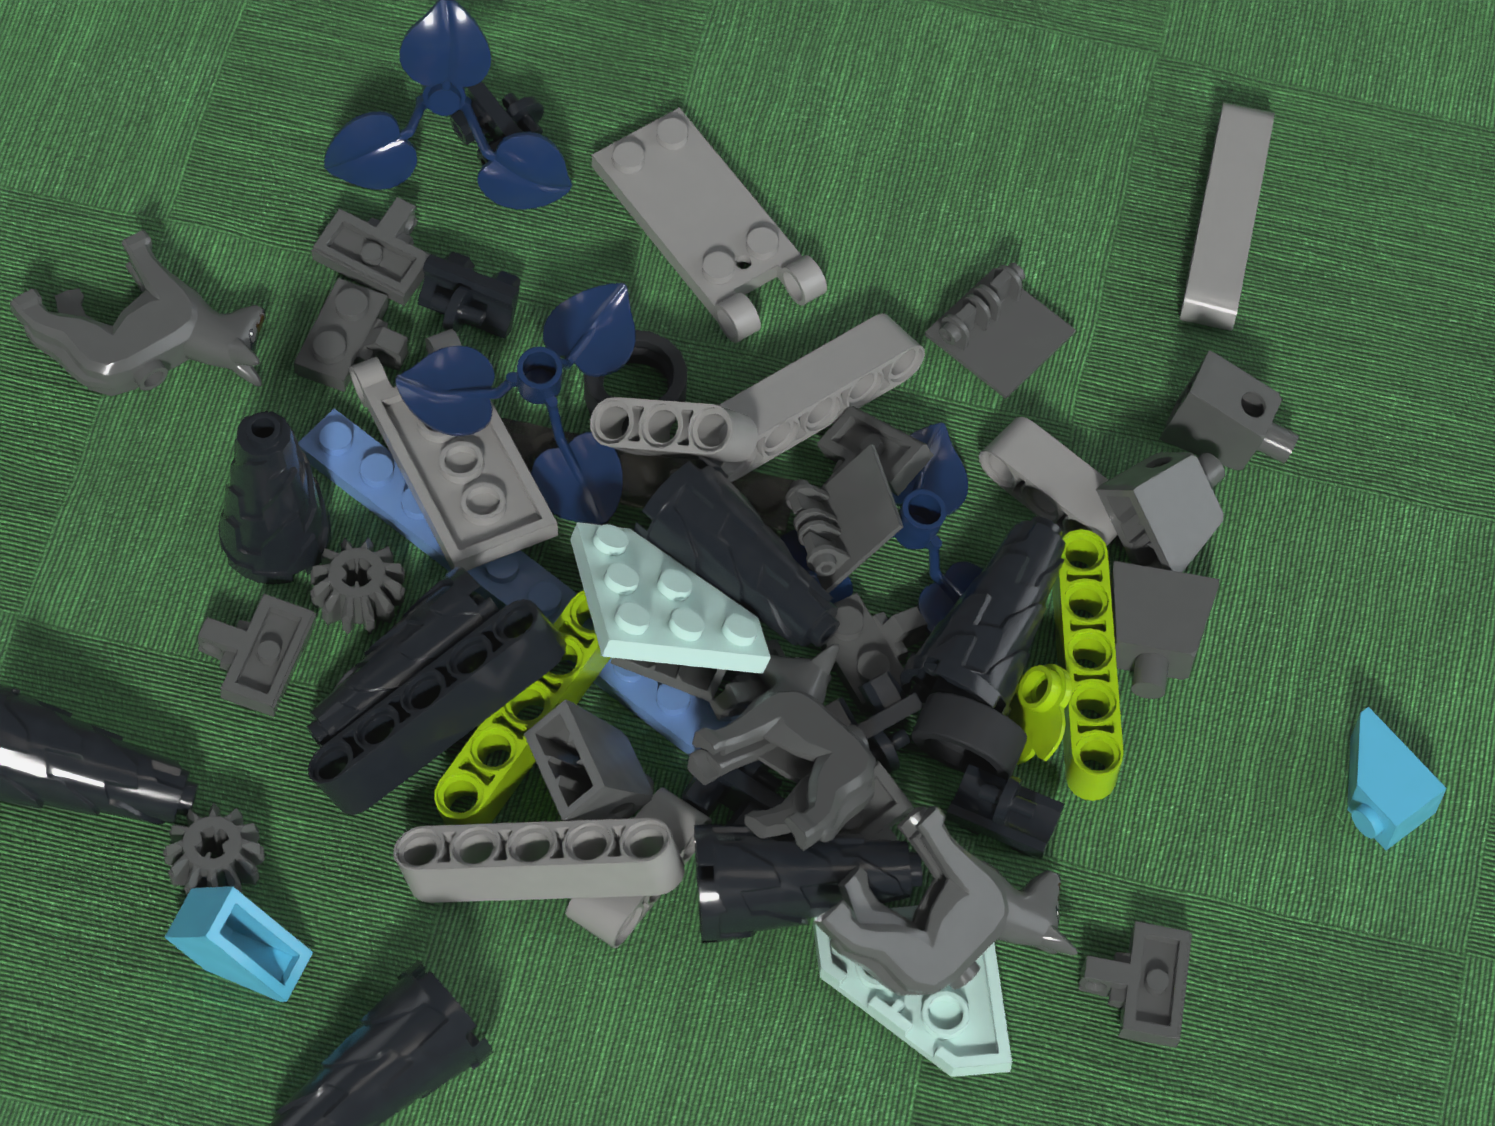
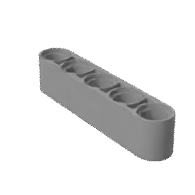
[1179,102,1275,331]
[714,314,925,482]
[394,818,685,903]

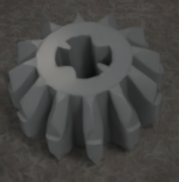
[310,537,405,635]
[163,803,265,897]

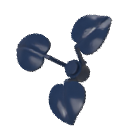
[324,0,572,209]
[395,283,636,525]
[780,423,983,635]

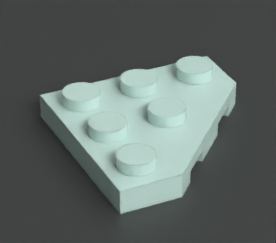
[570,522,771,674]
[813,906,1012,1077]

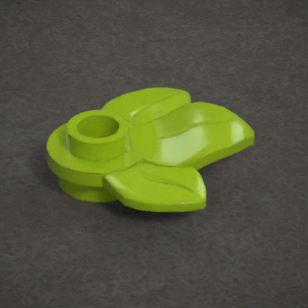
[1009,664,1072,765]

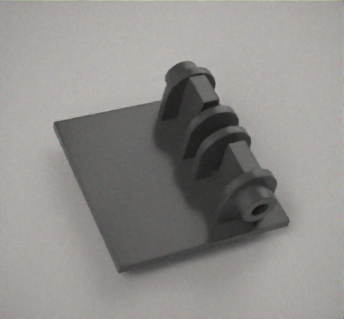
[924,262,1076,399]
[785,444,904,593]

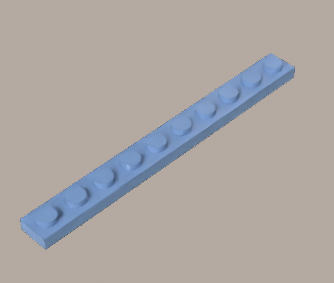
[298,408,733,756]

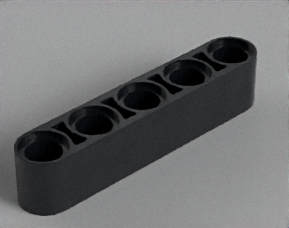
[308,599,566,815]

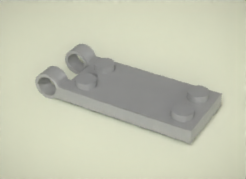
[592,108,827,343]
[349,329,558,571]

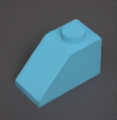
[1347,707,1447,850]
[164,886,313,1002]

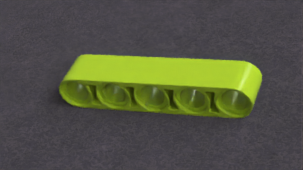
[1052,529,1124,801]
[434,591,611,825]

